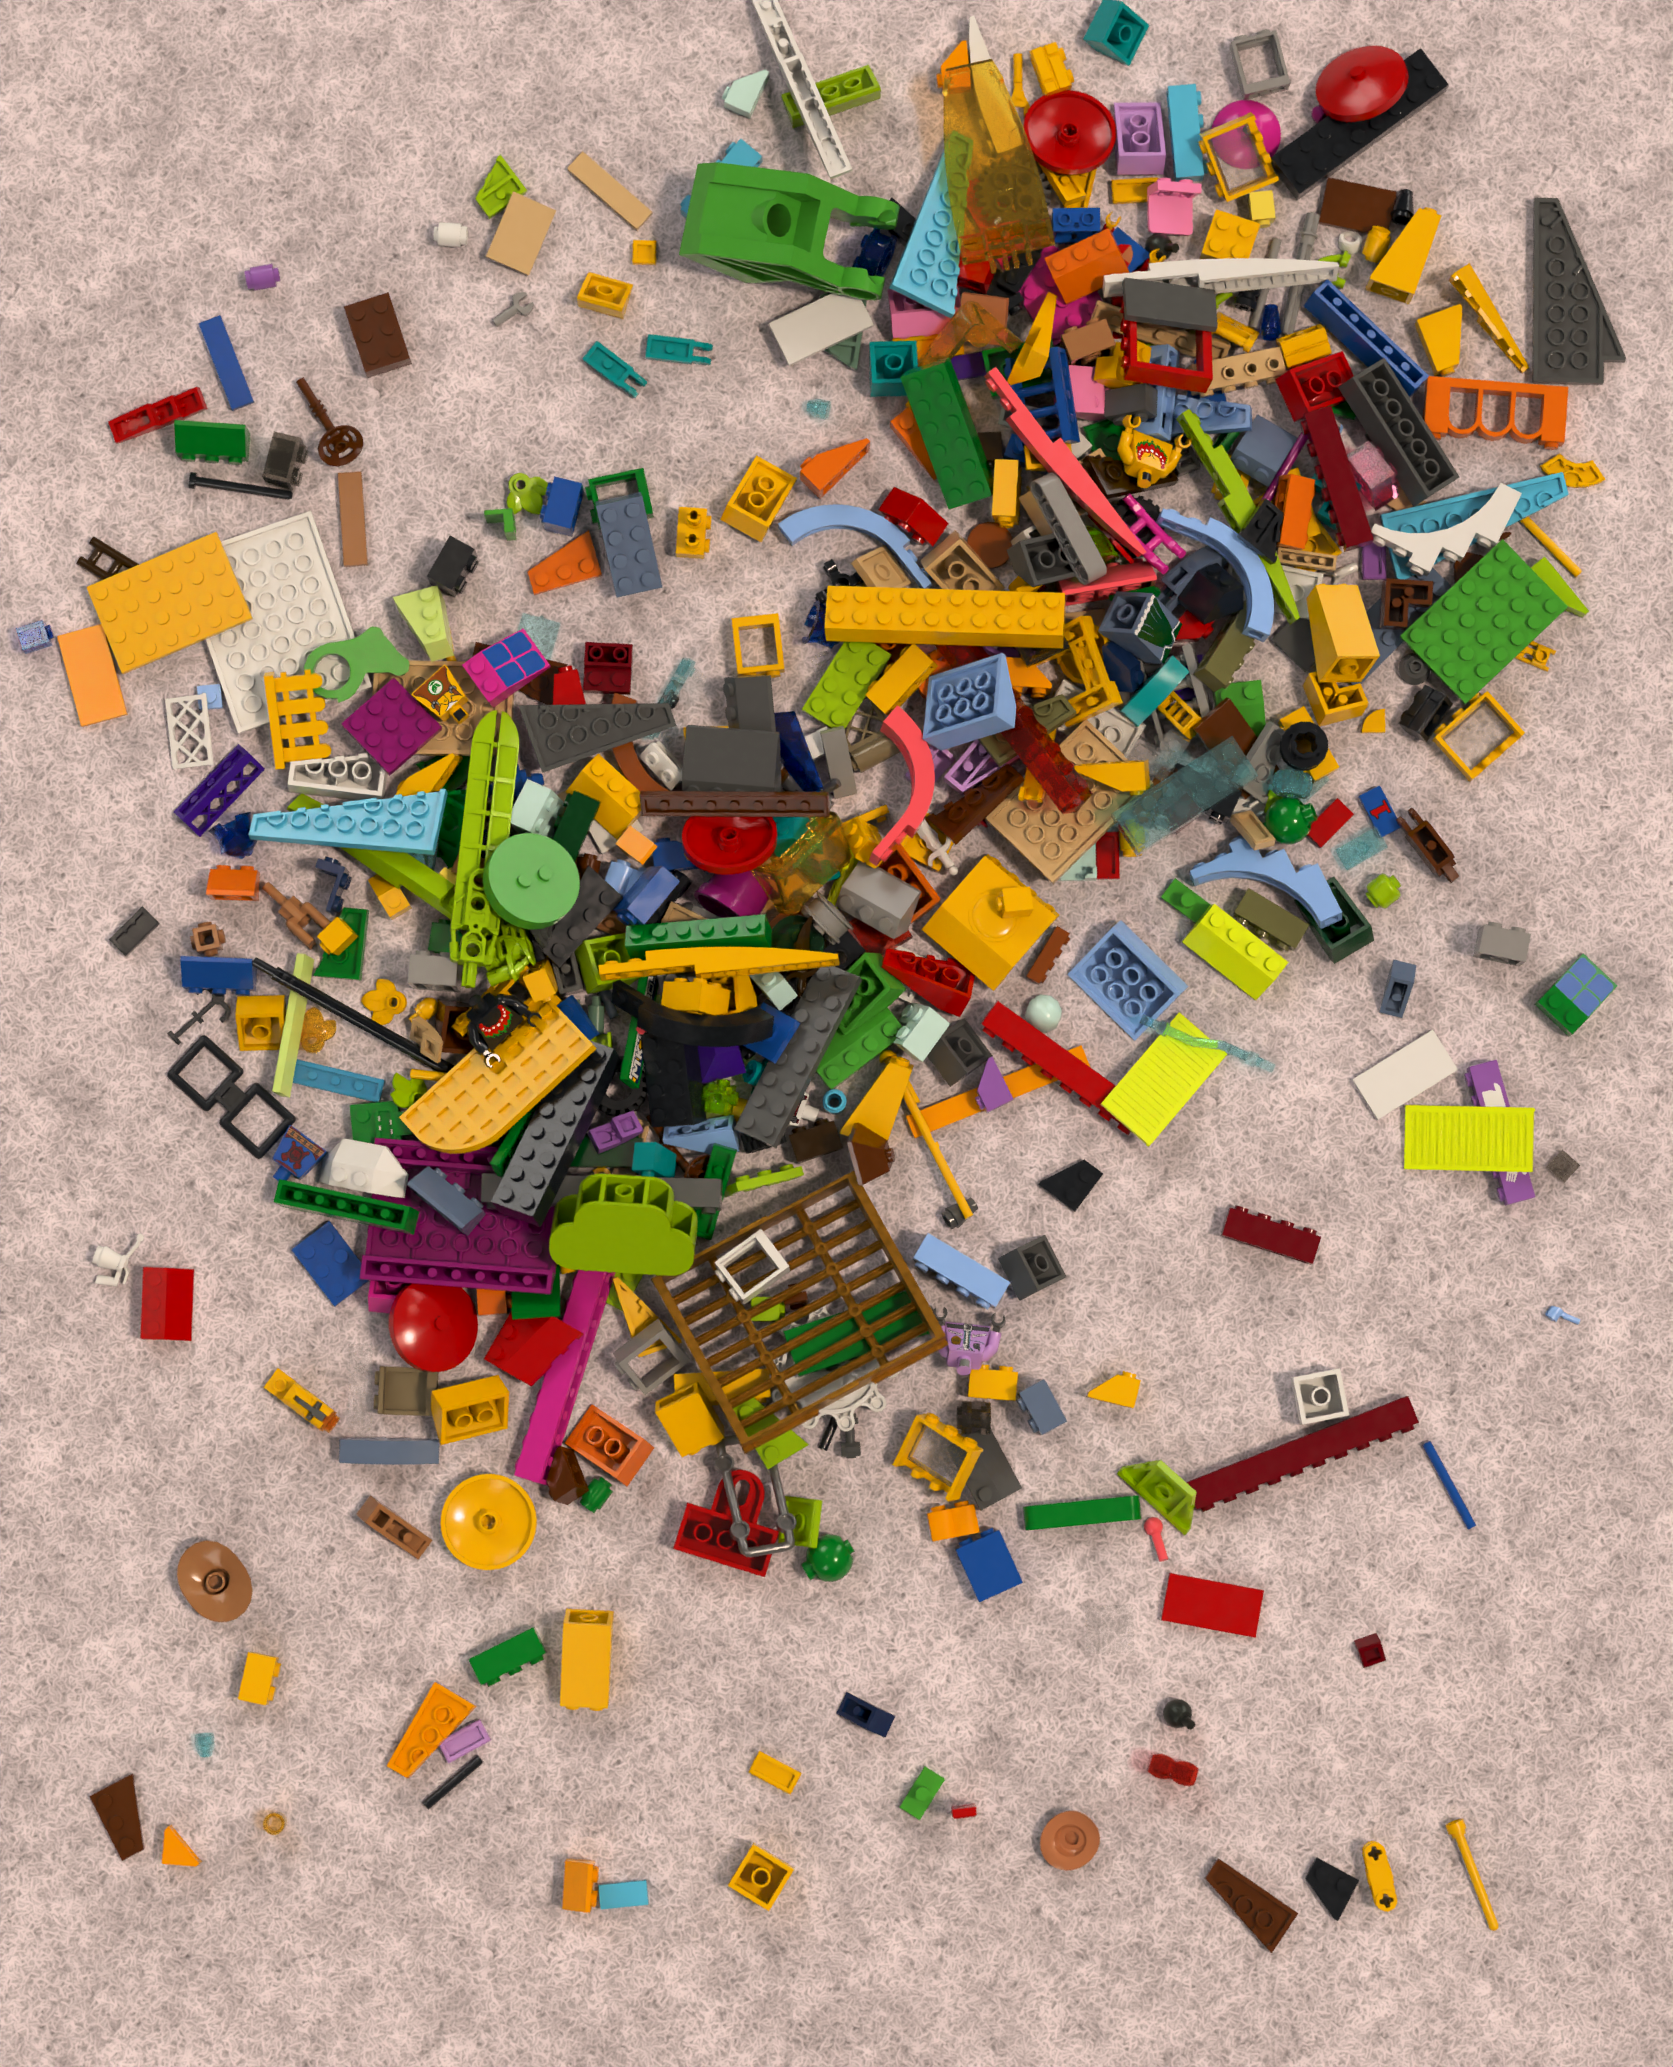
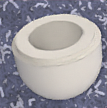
[1338,231,1362,255]

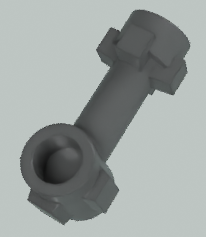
[841,1413,861,1459]

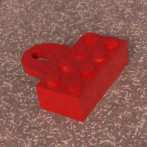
[673,1470,779,1577]

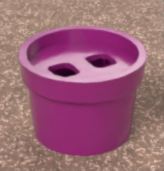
[694,869,775,918]

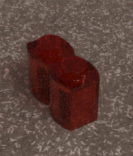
[1146,1752,1199,1786]

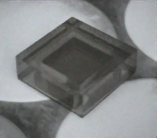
[1546,1149,1580,1183]

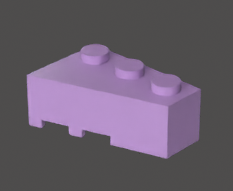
[944,739,1026,796]

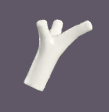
[1319,562,1358,585]

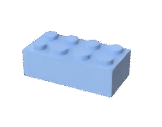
[913,1233,1010,1310]

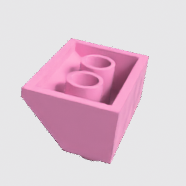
[888,286,961,339]

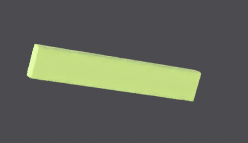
[272,953,314,1098]

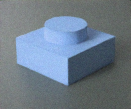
[197,684,223,711]

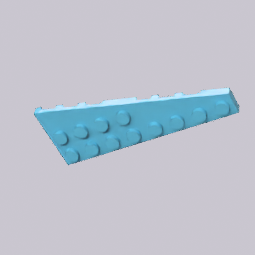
[889,130,974,318]
[1380,472,1569,579]
[249,789,448,855]

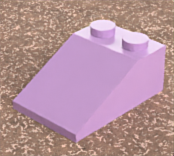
[1114,102,1166,175]

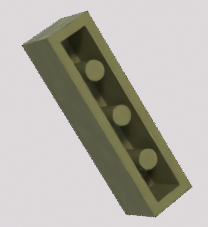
[1193,600,1255,692]

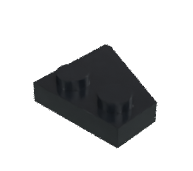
[1237,498,1283,564]
[1038,1159,1103,1212]
[1305,1857,1359,1921]

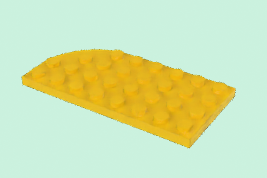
[399,996,597,1154]

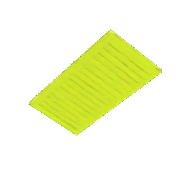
[1100,1012,1227,1147]
[1404,1105,1535,1172]

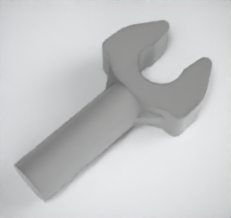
[492,292,534,327]

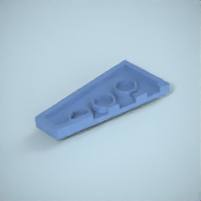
[1162,394,1252,437]

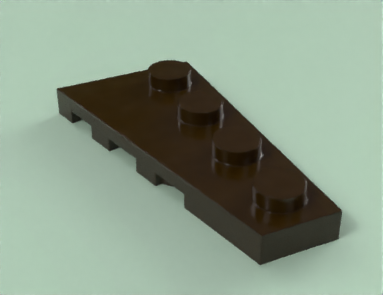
[1082,455,1179,499]

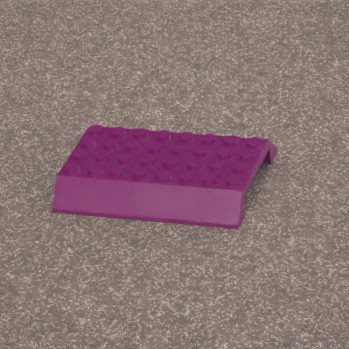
[360,1138,557,1295]

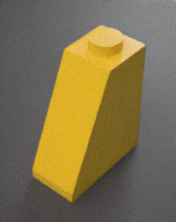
[1414,303,1462,377]

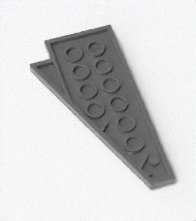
[1532,197,1626,385]

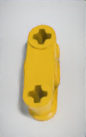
[1362,1841,1397,1912]

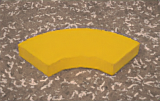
[1540,453,1606,488]

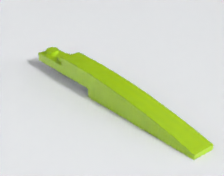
[1176,409,1300,625]
[287,793,480,920]

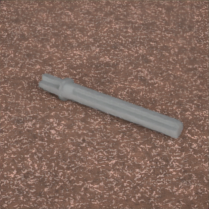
[1280,212,1320,336]

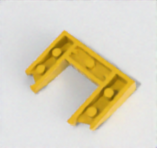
[1034,616,1123,727]

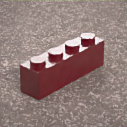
[1220,1205,1321,1265]

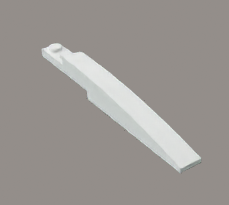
[751,0,852,180]
[1102,258,1339,298]

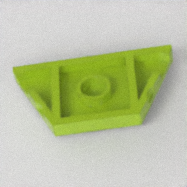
[1117,1460,1196,1535]

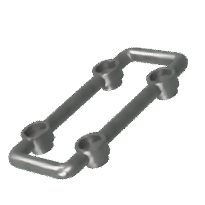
[714,1435,796,1557]

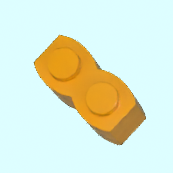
[927,1500,980,1542]

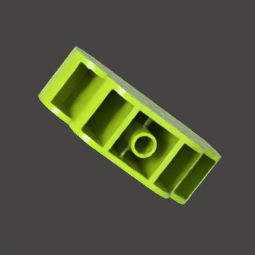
[549,1174,698,1276]

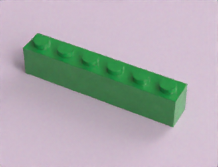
[625,914,772,960]
[273,1179,420,1235]

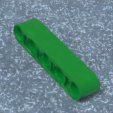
[1023,1495,1142,1531]

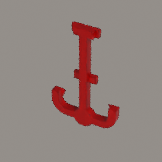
[1087,514,1135,565]

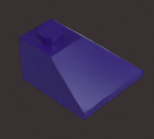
[698,1046,747,1084]

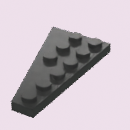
[518,703,677,773]

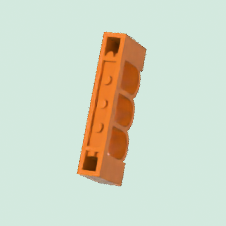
[1423,376,1568,450]

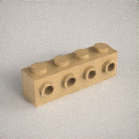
[1186,347,1286,398]

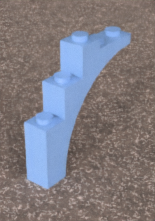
[1190,835,1342,929]

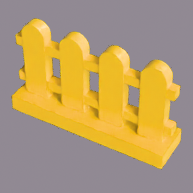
[264,669,331,769]

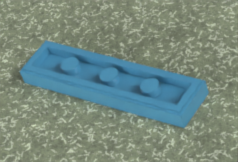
[293,1059,385,1103]

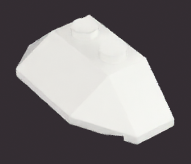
[319,1138,409,1198]

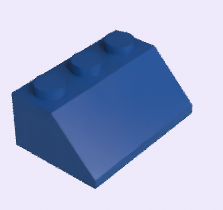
[180,956,257,996]

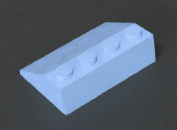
[923,653,1016,751]
[1067,920,1189,1041]

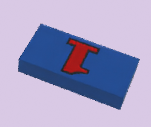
[1358,785,1401,838]

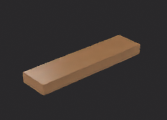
[338,471,368,567]

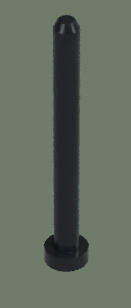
[189,472,293,500]

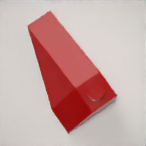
[881,948,975,1017]

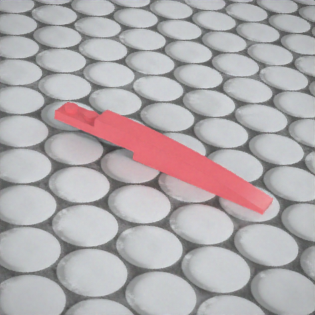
[984,367,1146,557]

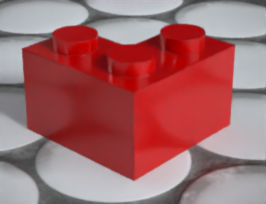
[878,487,949,546]

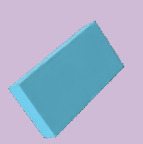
[598,1880,649,1909]

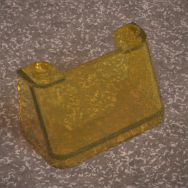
[751,811,852,915]

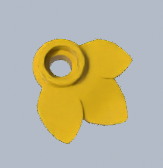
[361,979,407,1025]

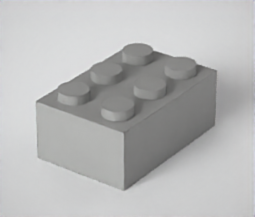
[408,950,463,993]

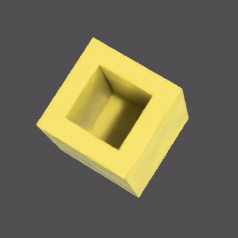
[1247,190,1276,228]

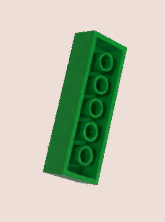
[900,357,994,510]

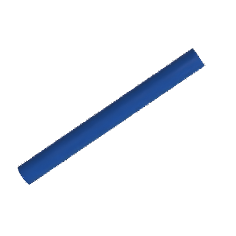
[1422,1441,1476,1530]

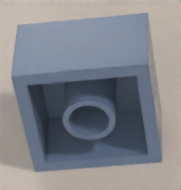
[1016,1379,1067,1435]

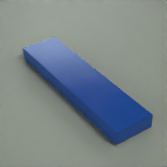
[198,315,254,411]

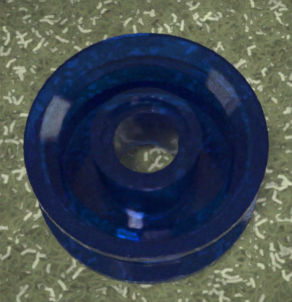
[852,228,897,277]

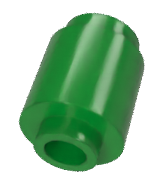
[579,1477,613,1513]

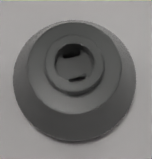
[1399,653,1431,685]

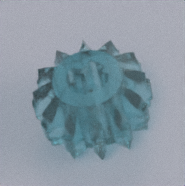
[1272,769,1313,799]

